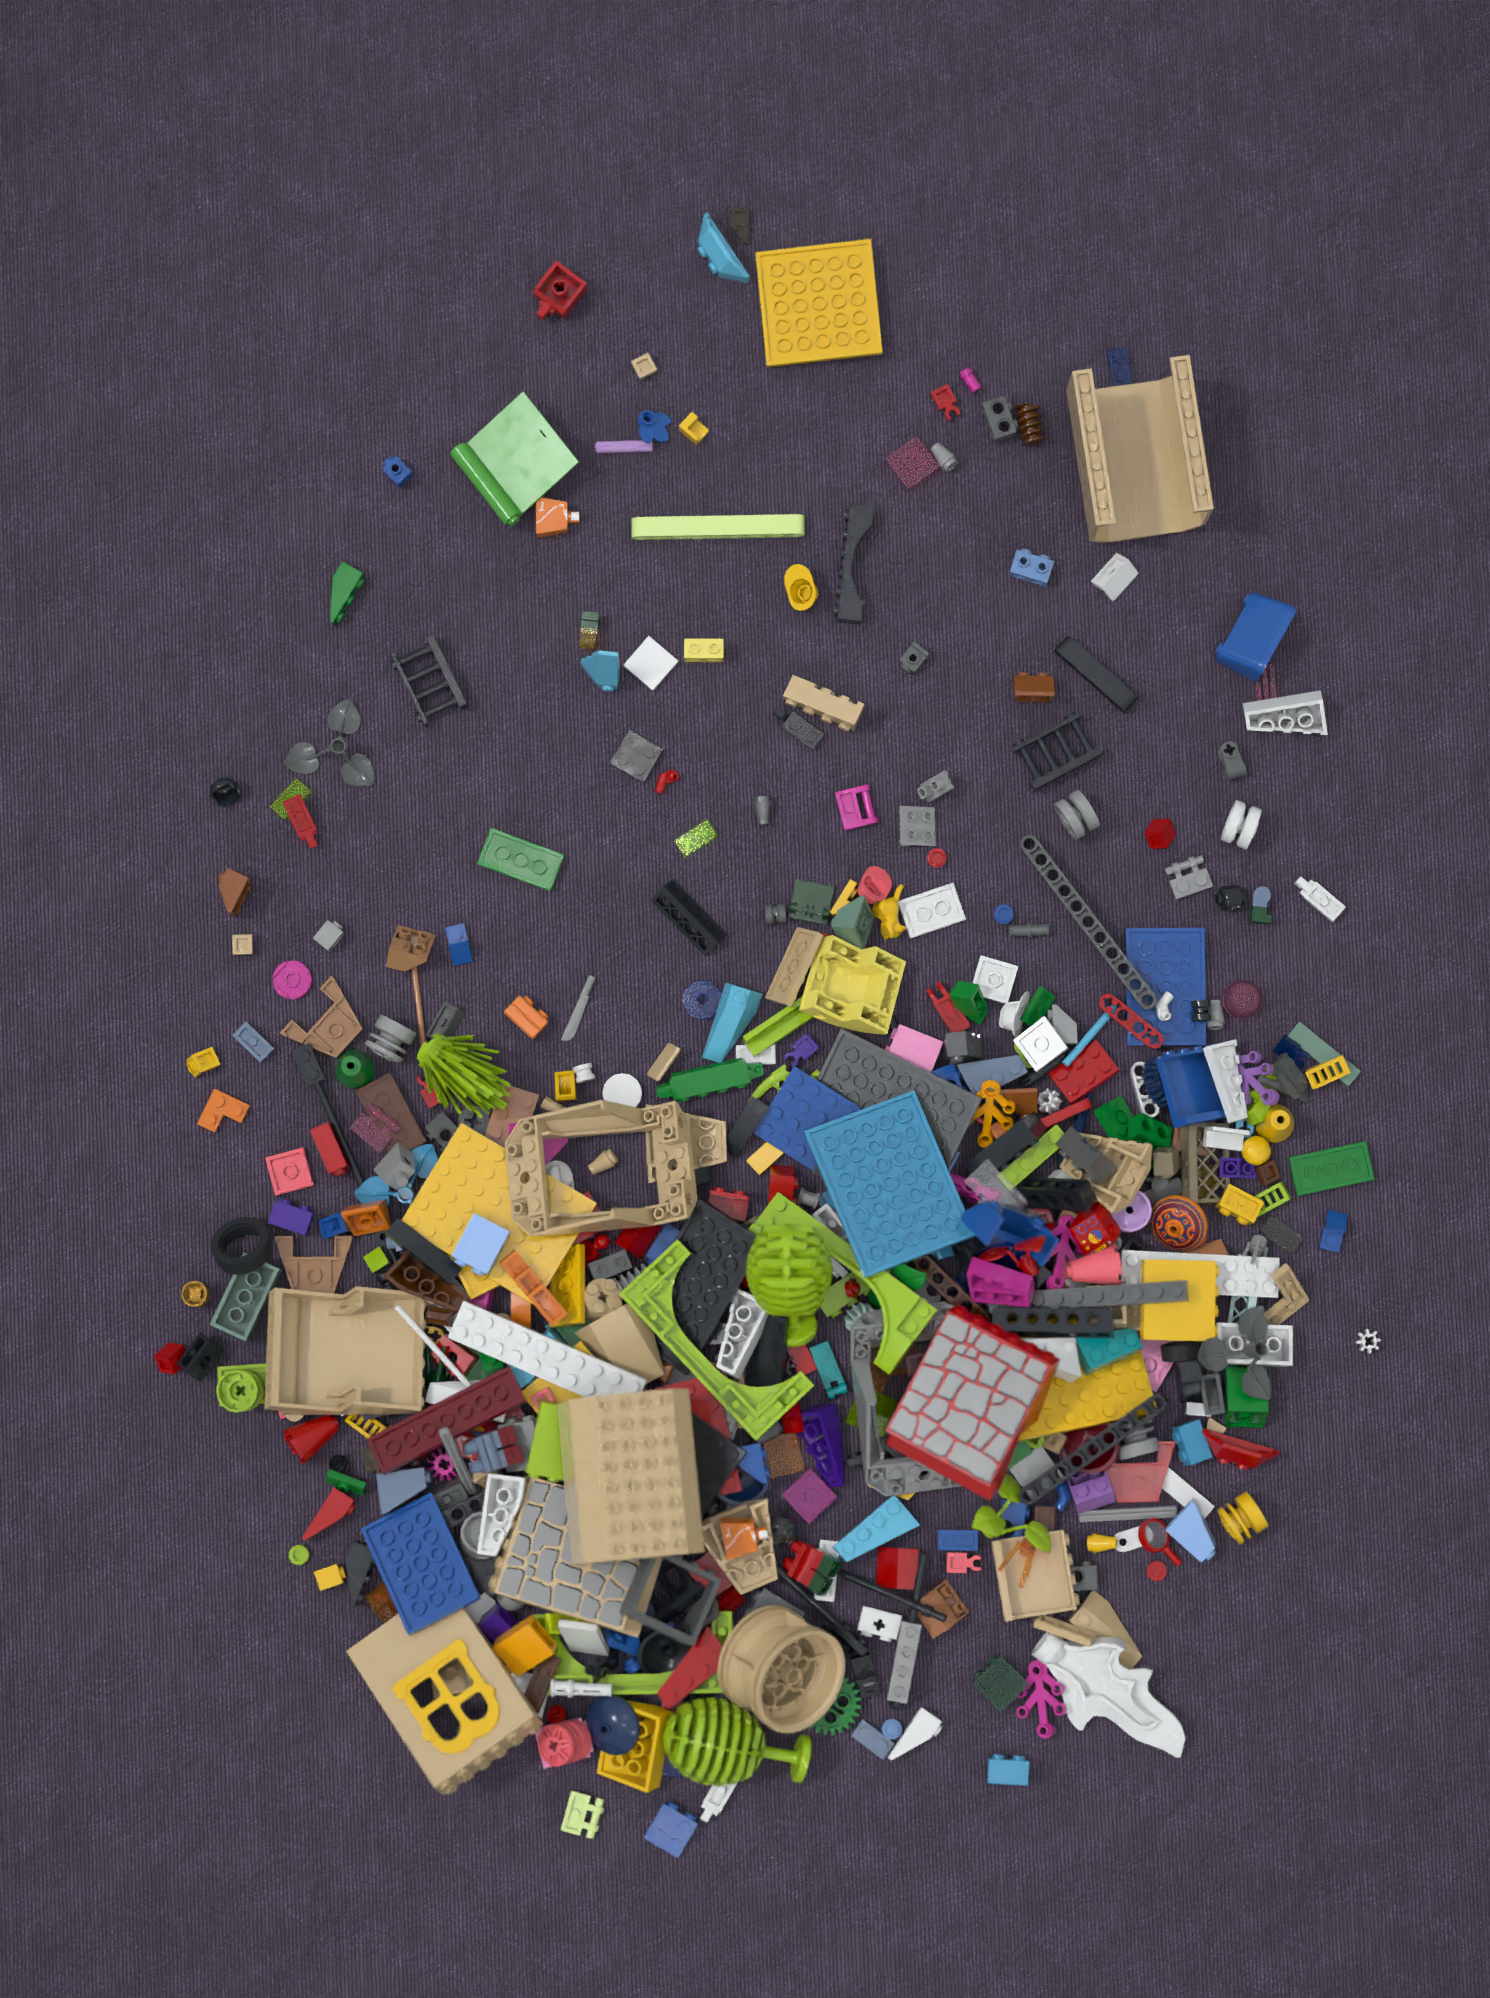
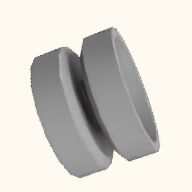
[1054,789,1100,840]
[460,1512,502,1562]

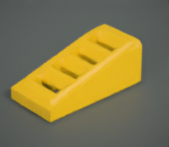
[1305,1055,1351,1090]
[345,1415,387,1438]

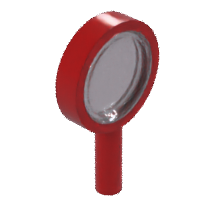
[1138,1518,1182,1566]

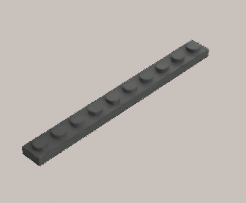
[989,1280,1189,1314]

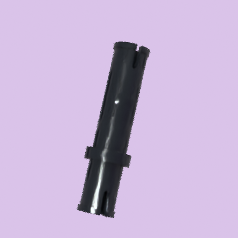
[1019,1045,1072,1089]

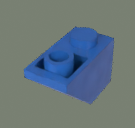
[739,1443,770,1484]

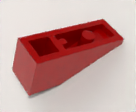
[302,1487,356,1540]

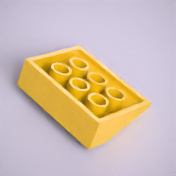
[597,1700,673,1793]

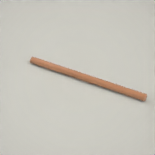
[411,966,426,1046]

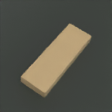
[1033,1615,1097,1647]

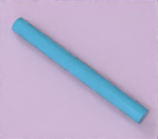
[1062,1004,1117,1067]

